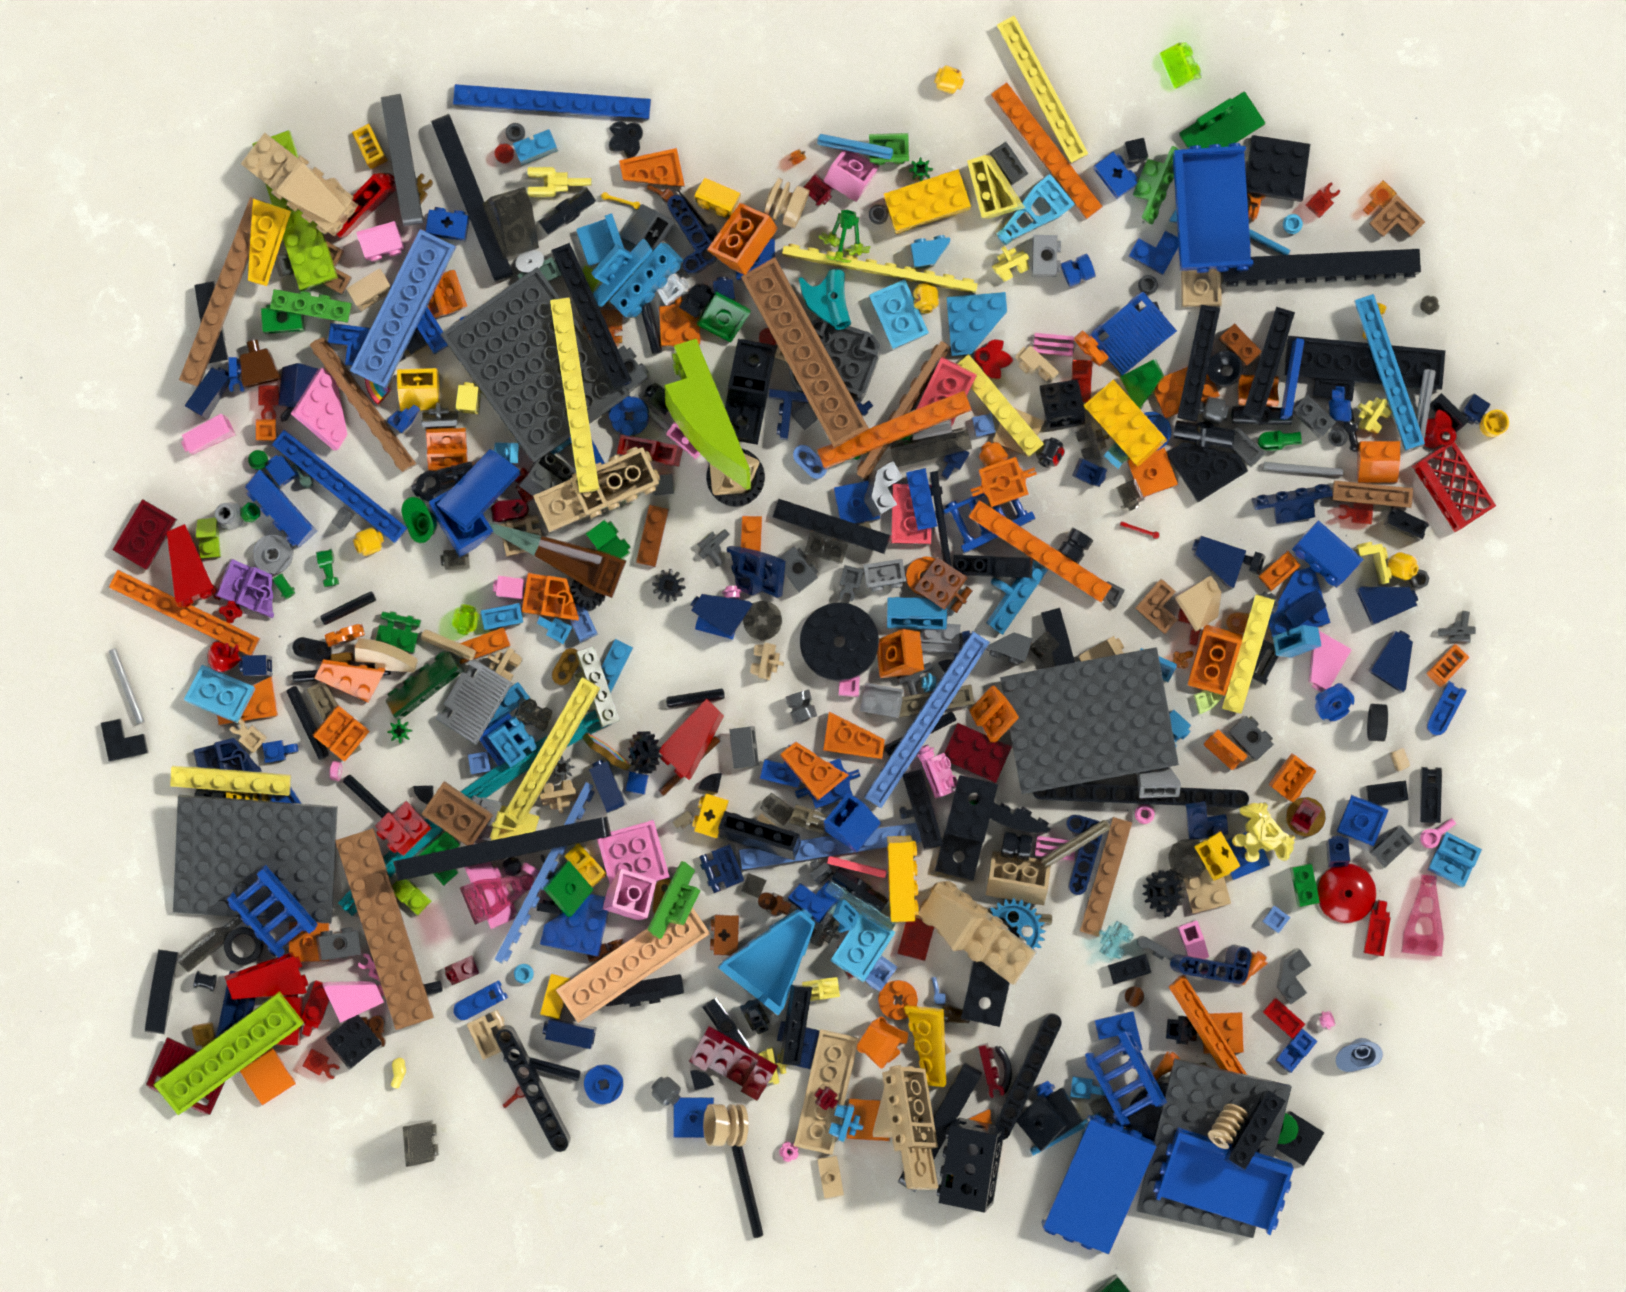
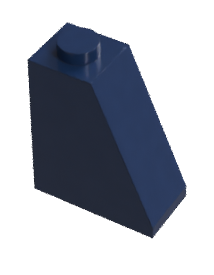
[185,367,230,420]
[1192,536,1246,589]
[1355,587,1418,625]
[690,594,753,637]
[1368,630,1413,693]
[589,760,627,813]
[542,1019,597,1049]

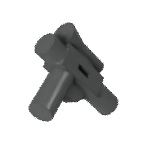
[697,529,730,567]
[1438,611,1476,643]
[897,662,933,696]

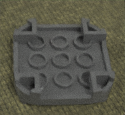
[789,318,881,405]

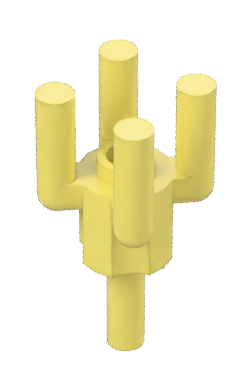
[527,167,592,197]

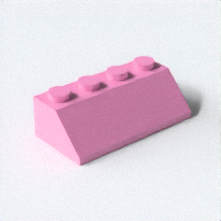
[464,861,517,929]

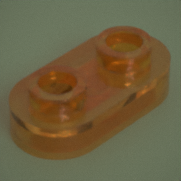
[1226,612,1250,633]

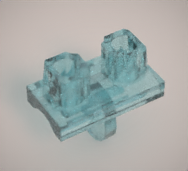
[1098,921,1134,959]

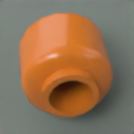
[979,442,1008,467]

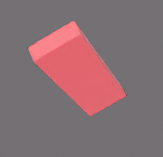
[827,856,887,878]

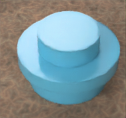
[1283,214,1303,234]
[921,673,936,693]
[514,964,534,984]

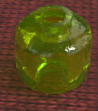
[452,604,479,635]

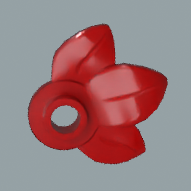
[974,339,1013,379]
[1423,410,1457,449]

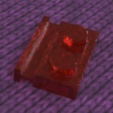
[897,917,934,961]

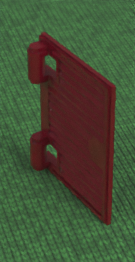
[146,1037,226,1115]

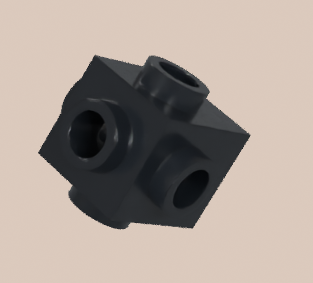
[1166,1015,1197,1045]

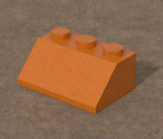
[707,203,778,275]

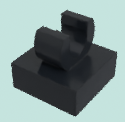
[1243,551,1266,575]

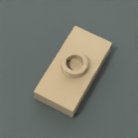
[817,1155,844,1199]

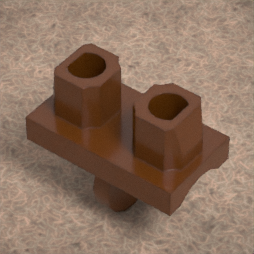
[758,892,791,916]

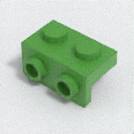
[869,133,909,165]

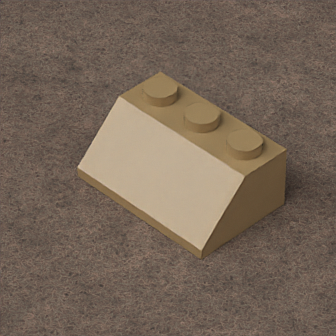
[986,851,1051,906]

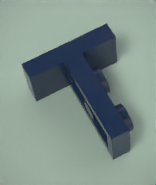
[769,389,808,441]

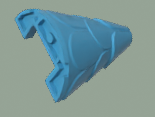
[717,908,815,1015]

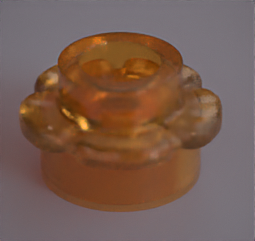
[788,149,807,166]

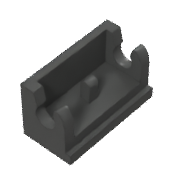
[729,726,759,768]
[1370,825,1414,868]

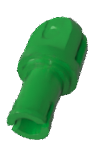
[1258,430,1302,451]

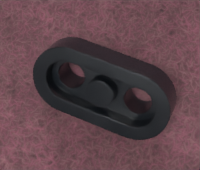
[292,637,332,661]

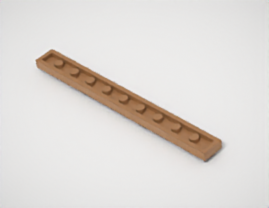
[179,197,267,387]

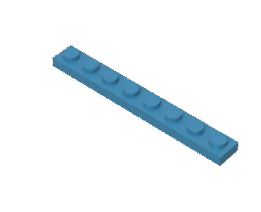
[1354,294,1425,450]

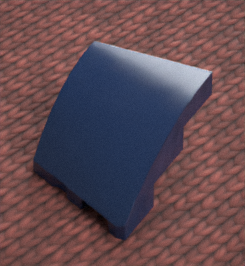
[726,546,786,598]
[193,738,262,772]

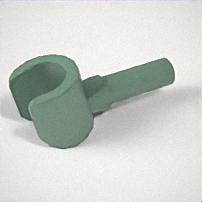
[292,463,313,488]

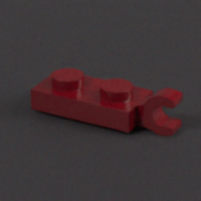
[978,1043,1005,1098]

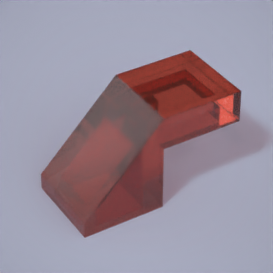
[1177,607,1201,646]

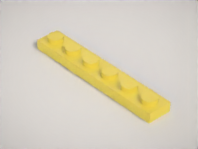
[957,354,1044,457]
[1222,594,1275,714]
[170,766,291,796]

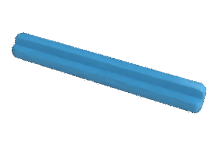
[817,134,893,160]

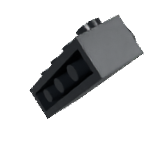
[718,811,801,861]

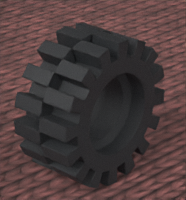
[571,579,606,610]

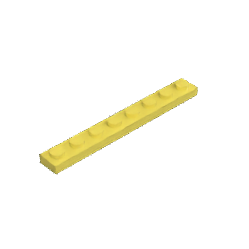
[997,15,1088,164]
[504,677,600,825]

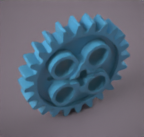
[990,898,1046,955]

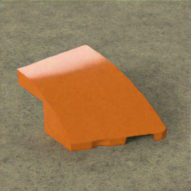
[522,573,579,621]

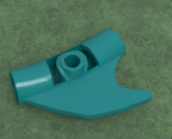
[799,269,851,330]

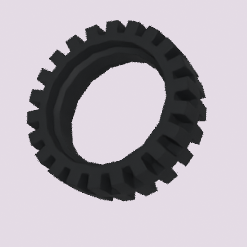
[706,448,765,507]

